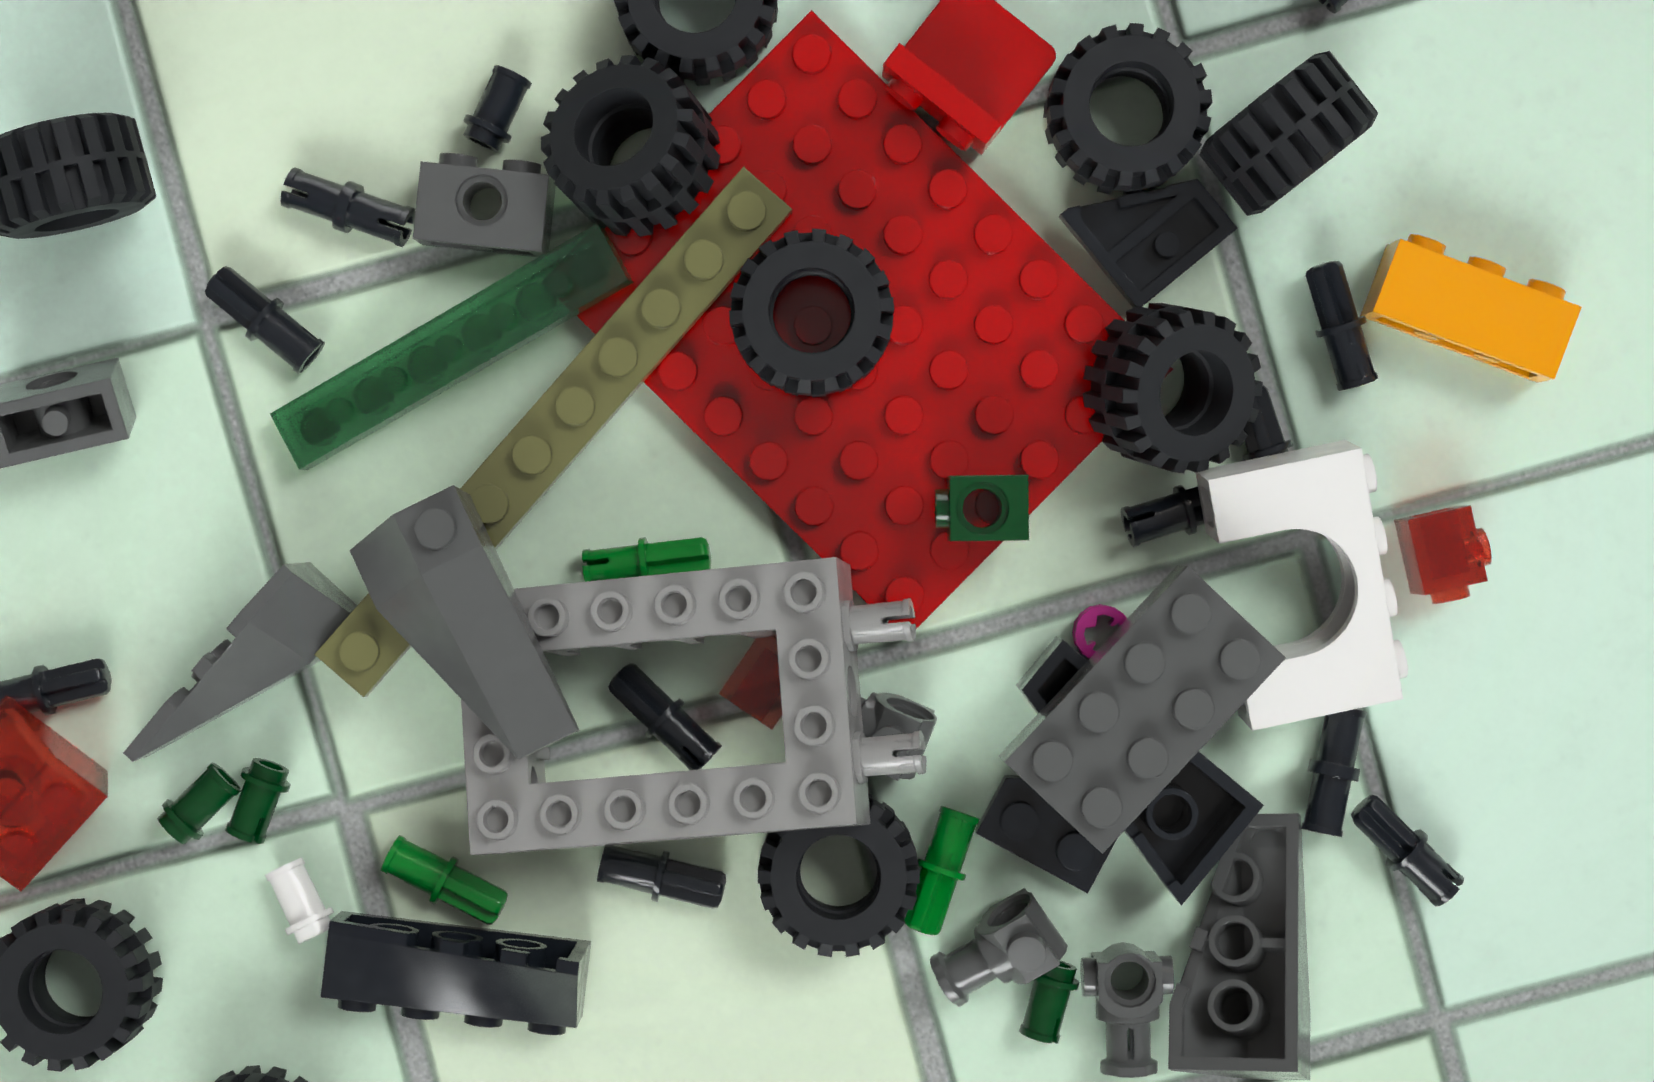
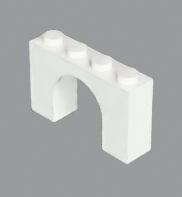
[1195,440,1408,731]

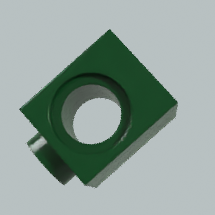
[935,475,1029,541]

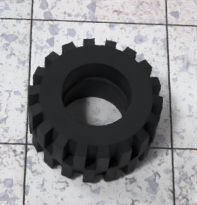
[614,0,778,86]
[1043,23,1213,195]
[1199,51,1378,216]
[541,55,720,237]
[0,113,156,239]
[729,228,894,397]
[1083,303,1263,473]
[758,793,920,957]
[0,898,163,1072]

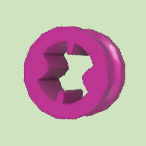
[1072,604,1127,659]

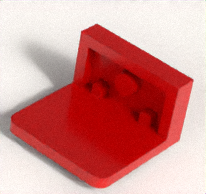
[882,0,1056,155]

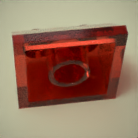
[0,695,108,892]

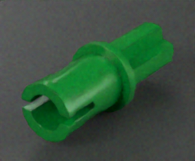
[582,537,711,582]
[905,806,980,935]
[380,835,508,925]

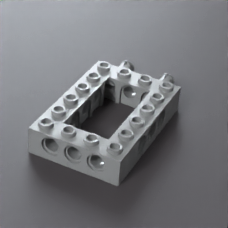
[461,557,927,855]

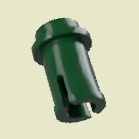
[225,758,291,844]
[157,762,241,844]
[1019,961,1080,1044]

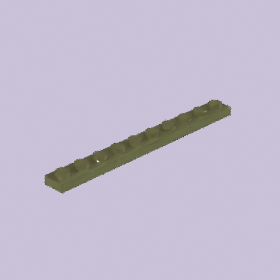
[314,167,792,697]

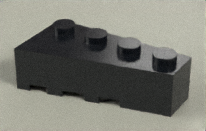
[1016,636,1264,906]

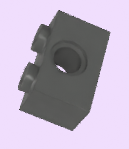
[413,153,556,258]
[0,358,136,469]

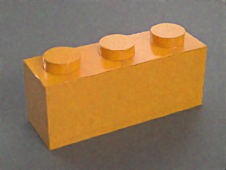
[1360,234,1582,383]

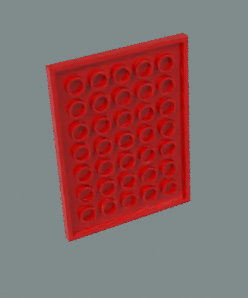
[543,10,1173,629]

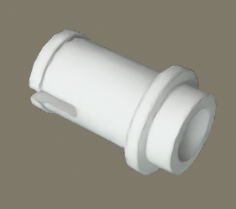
[265,858,334,944]

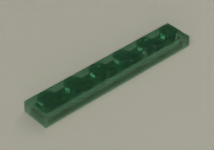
[270,223,633,470]

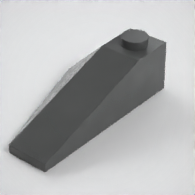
[349,485,580,759]
[123,562,357,762]
[1168,813,1310,1080]

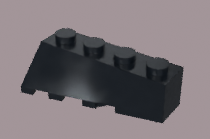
[321,911,591,1035]

